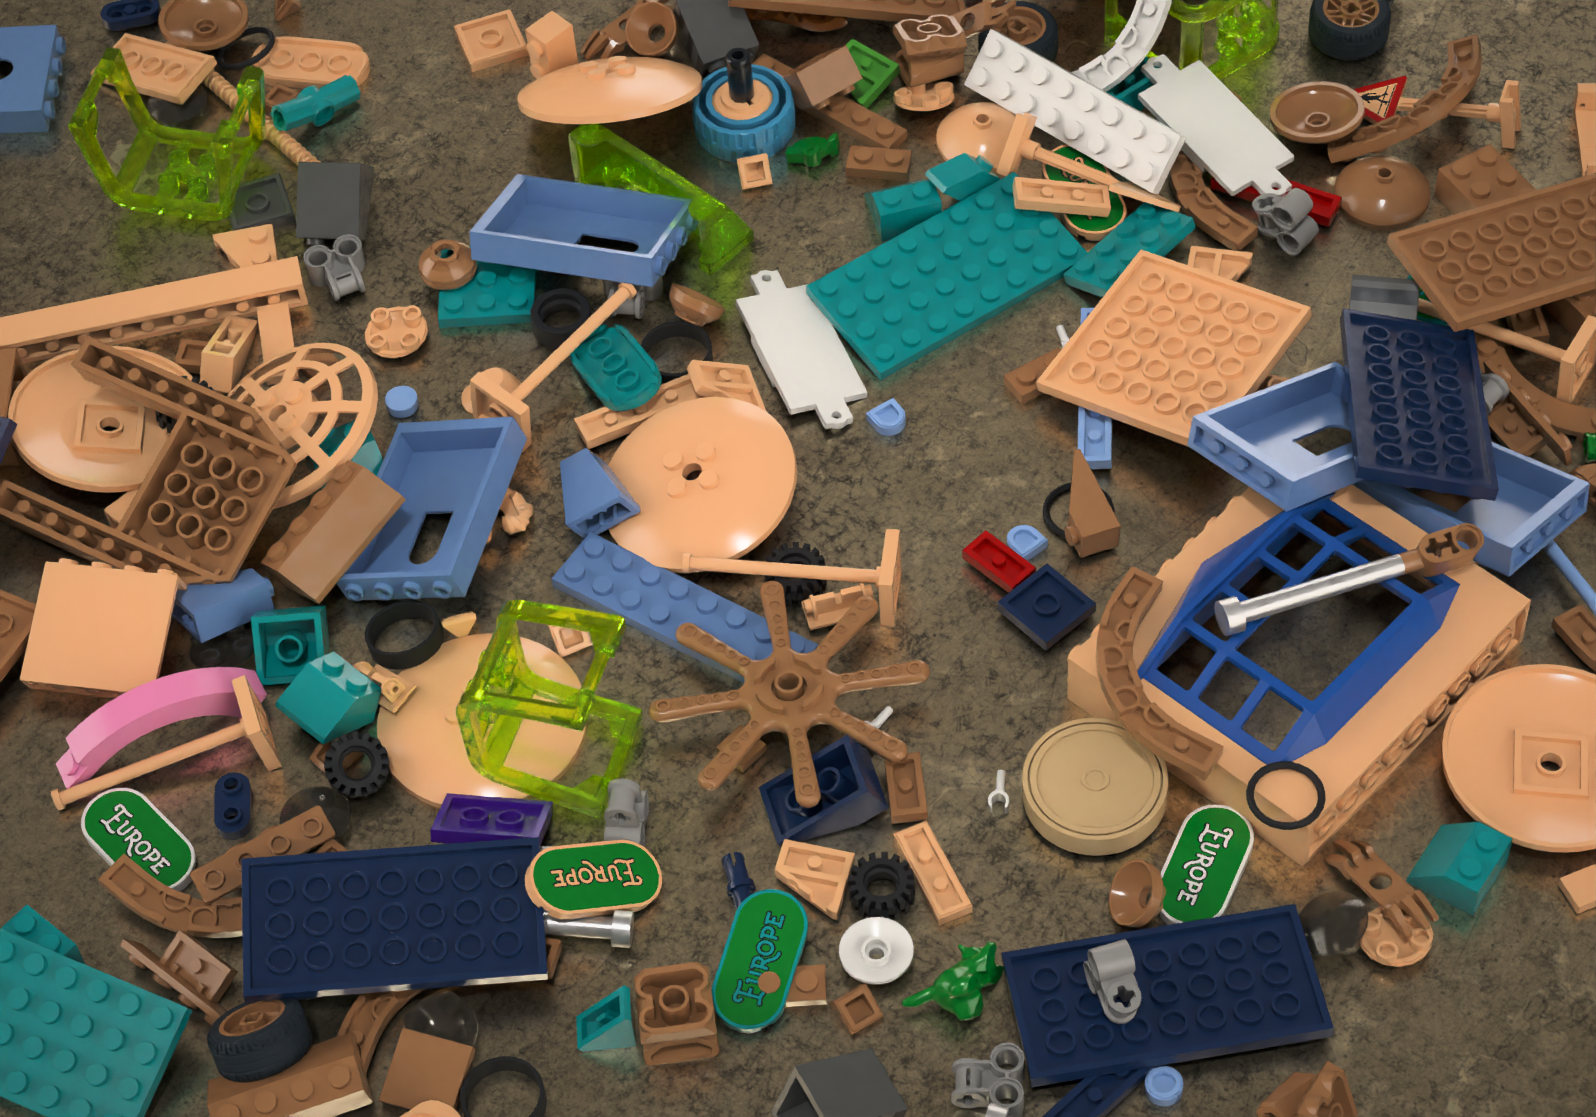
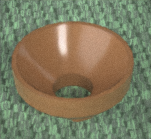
[625,1,679,57]
[418,239,477,290]
[668,283,726,327]
[1109,859,1166,927]

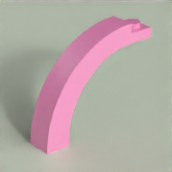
[56,667,267,789]

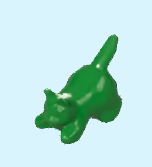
[901,942,1003,1021]

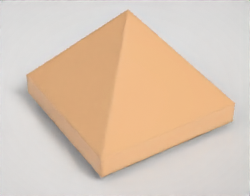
[736,153,773,190]
[441,611,477,638]
[548,613,592,658]

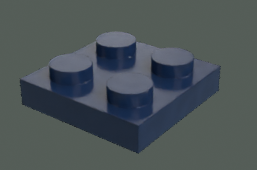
[997,563,1096,651]

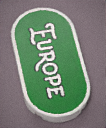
[81,788,197,891]
[1160,804,1254,925]

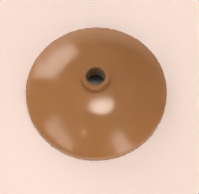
[158,0,249,52]
[1270,81,1365,144]
[1334,155,1431,230]

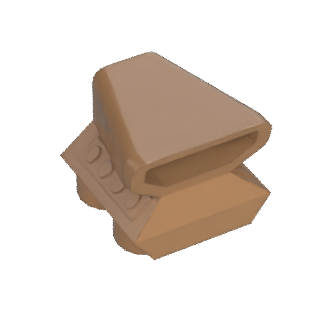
[893,14,967,88]
[634,962,720,1065]
[1256,1061,1358,1117]

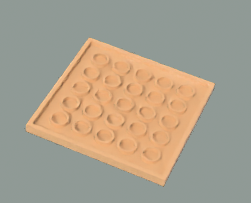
[1036,250,1312,446]

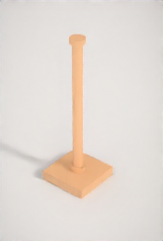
[470,282,637,452]
[1417,298,1596,404]
[682,529,902,627]
[51,675,282,811]

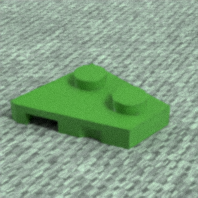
[846,38,901,108]

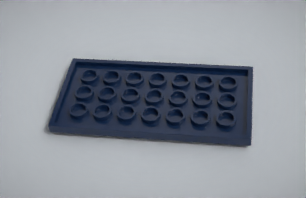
[1340,308,1499,501]
[241,837,548,1002]
[1001,904,1334,1087]

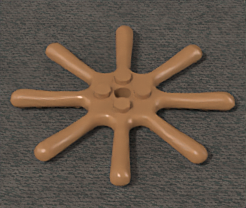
[649,581,930,808]

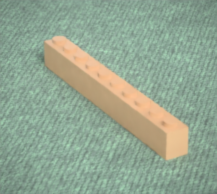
[0,256,308,364]

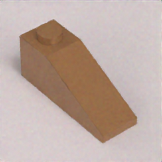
[1064,449,1121,558]

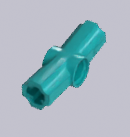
[270,75,361,132]

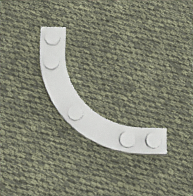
[1071,0,1172,92]

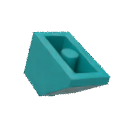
[925,153,1000,201]

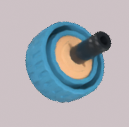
[692,48,795,163]

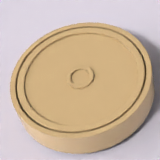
[1022,718,1168,856]

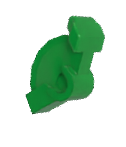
[785,132,840,167]

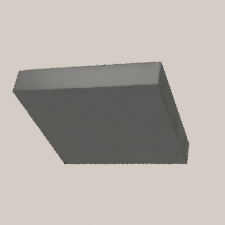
[220,173,296,231]

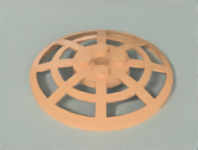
[227,342,378,509]

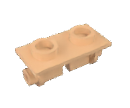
[801,583,877,630]
[353,661,417,713]

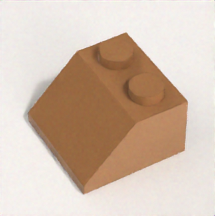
[781,45,863,111]

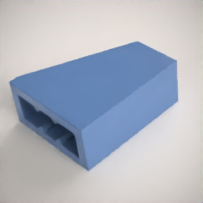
[560,448,640,539]
[172,568,275,643]

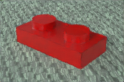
[962,530,1036,593]

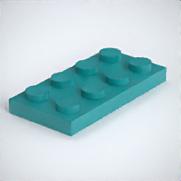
[1063,202,1196,298]

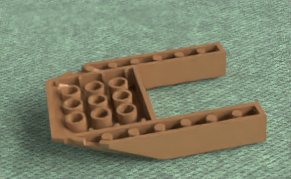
[0,336,297,585]

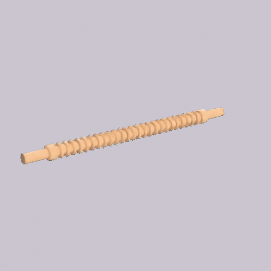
[166,41,321,166]

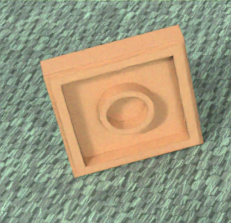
[454,9,529,72]

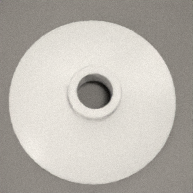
[839,917,914,984]

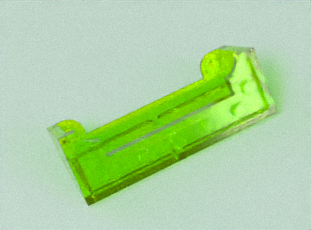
[568,123,754,276]

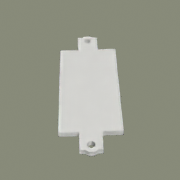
[1138,54,1294,197]
[735,270,868,429]

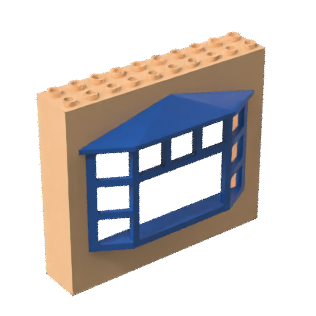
[1067,485,1531,867]

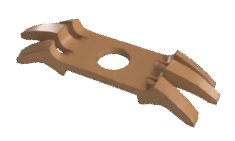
[580,0,674,61]
[945,0,1016,39]
[1324,839,1439,939]

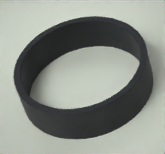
[641,321,713,384]
[365,600,444,670]
[460,1056,547,1117]

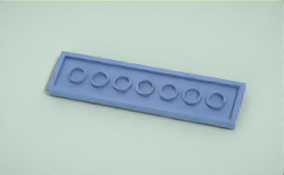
[551,532,819,683]

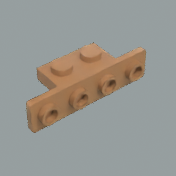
[1483,358,1573,466]
[190,806,335,904]
[120,930,238,1025]

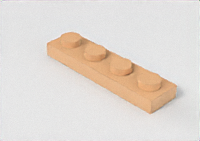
[574,374,705,449]

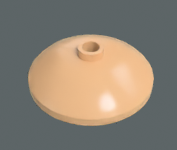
[936,102,1016,173]

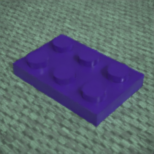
[430,793,553,845]

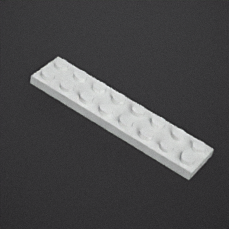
[964,29,1187,194]

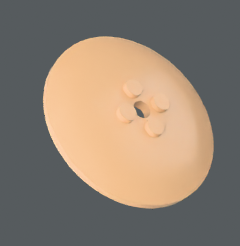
[517,56,702,124]
[8,346,193,493]
[608,397,797,573]
[377,633,588,808]
[1441,664,1596,853]

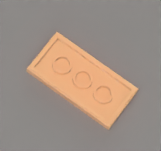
[90,33,217,105]

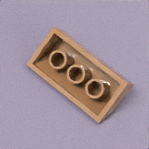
[261,460,406,604]
[207,1032,373,1117]

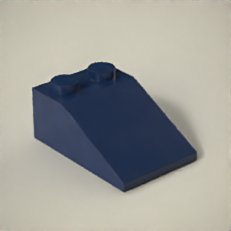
[758,734,889,847]

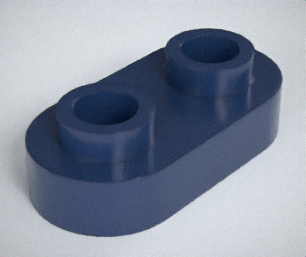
[100,0,161,31]
[214,772,253,840]

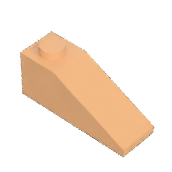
[199,315,258,394]

